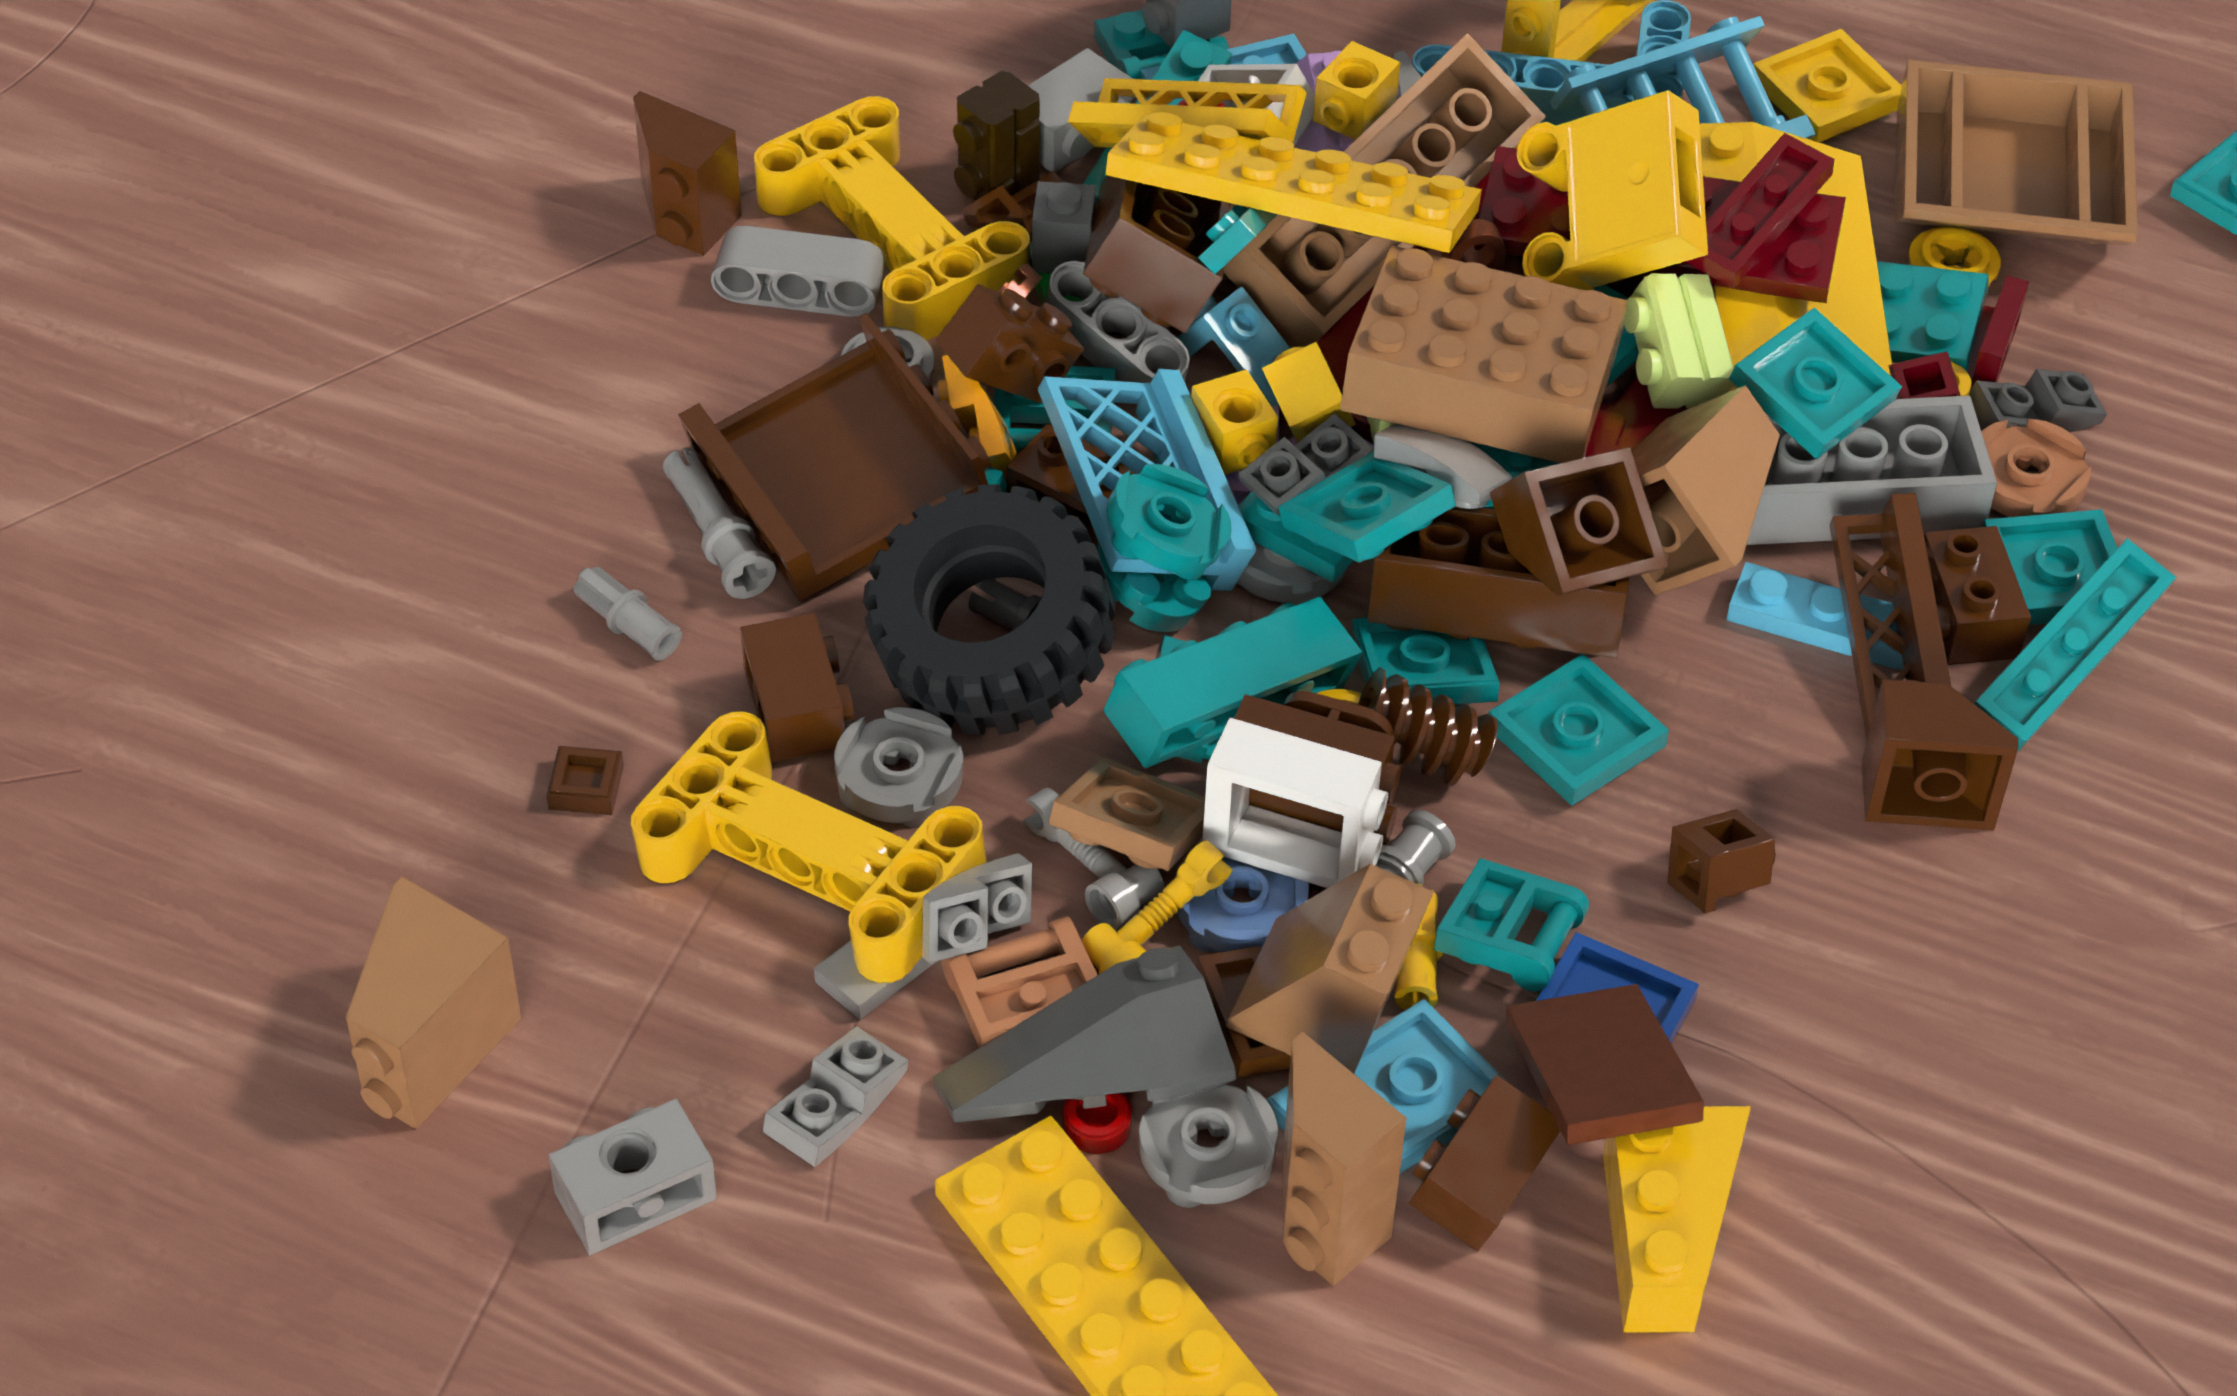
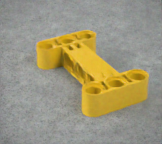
[754,96,1030,341]
[631,711,987,983]

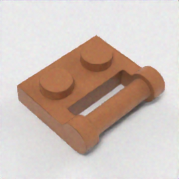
[941,916,1097,1048]

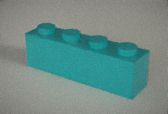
[1103,596,1363,768]

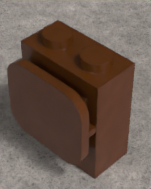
[1234,691,1402,845]

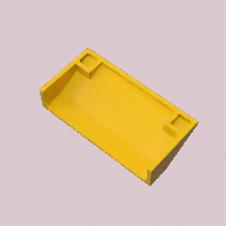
[1700,122,1892,393]

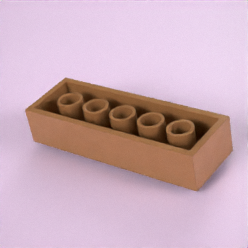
[1223,33,1546,347]

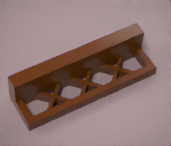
[1829,493,1952,739]

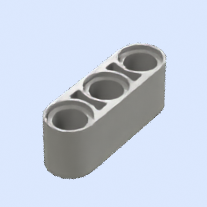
[711,226,887,317]
[1046,261,1190,383]

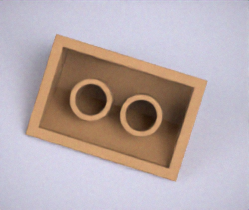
[1282,1031,1407,1287]

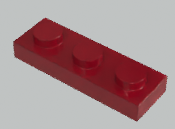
[1685,133,1835,289]

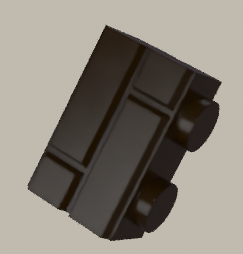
[953,71,1040,200]

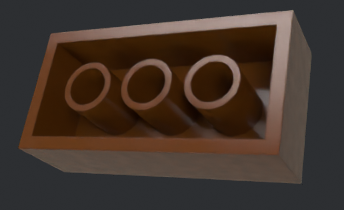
[1083,175,1231,333]
[1368,506,1629,658]

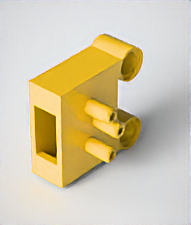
[1516,90,1708,291]

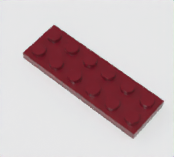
[1474,146,1846,303]

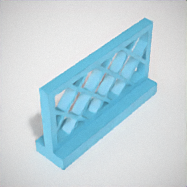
[1038,369,1257,591]

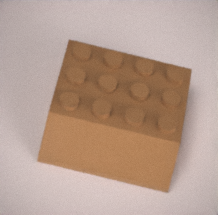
[1894,59,2138,246]
[1340,245,1628,463]

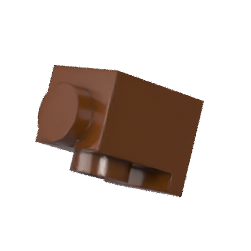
[1667,809,1776,913]

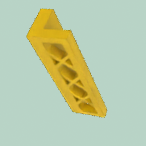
[1068,78,1307,148]

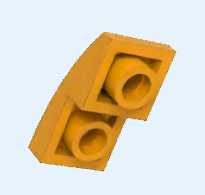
[938,355,1017,480]

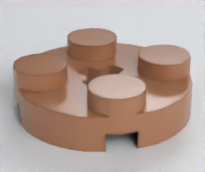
[1981,419,2091,517]

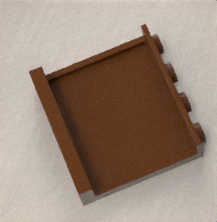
[678,313,991,602]

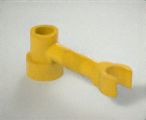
[1082,840,1233,974]

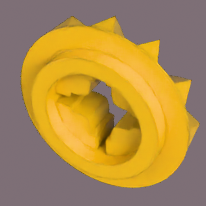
[1908,226,2001,288]

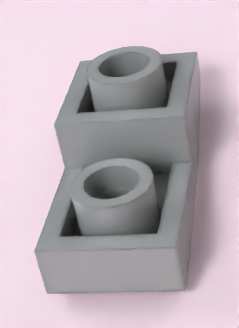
[1374,424,1512,509]
[923,853,1032,963]
[763,1026,909,1167]

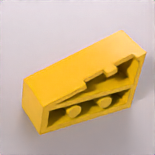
[1603,1106,1751,1333]

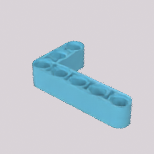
[1412,0,1691,126]

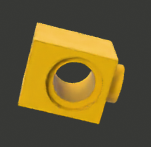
[1313,41,1401,140]
[1262,342,1356,443]
[1191,369,1278,475]

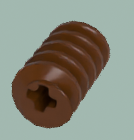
[1358,667,1498,787]

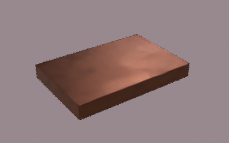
[1506,984,1704,1145]

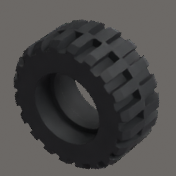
[863,484,1116,735]

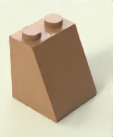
[1632,385,1780,595]
[1225,864,1434,1074]
[346,876,522,1130]

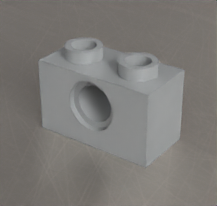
[548,1098,717,1256]

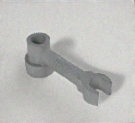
[1024,788,1164,931]

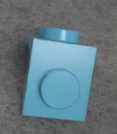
[1177,286,1290,406]

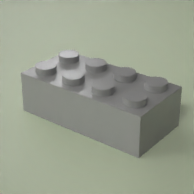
[1747,396,1997,545]

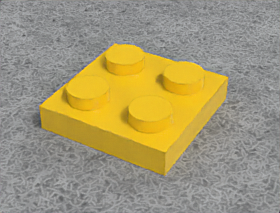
[1753,29,1902,143]

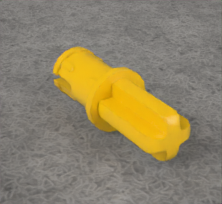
[1395,884,1443,1010]

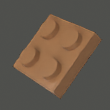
[1049,757,1205,871]

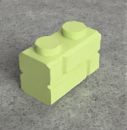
[1624,273,1734,409]

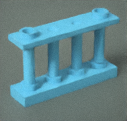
[1550,16,1816,140]

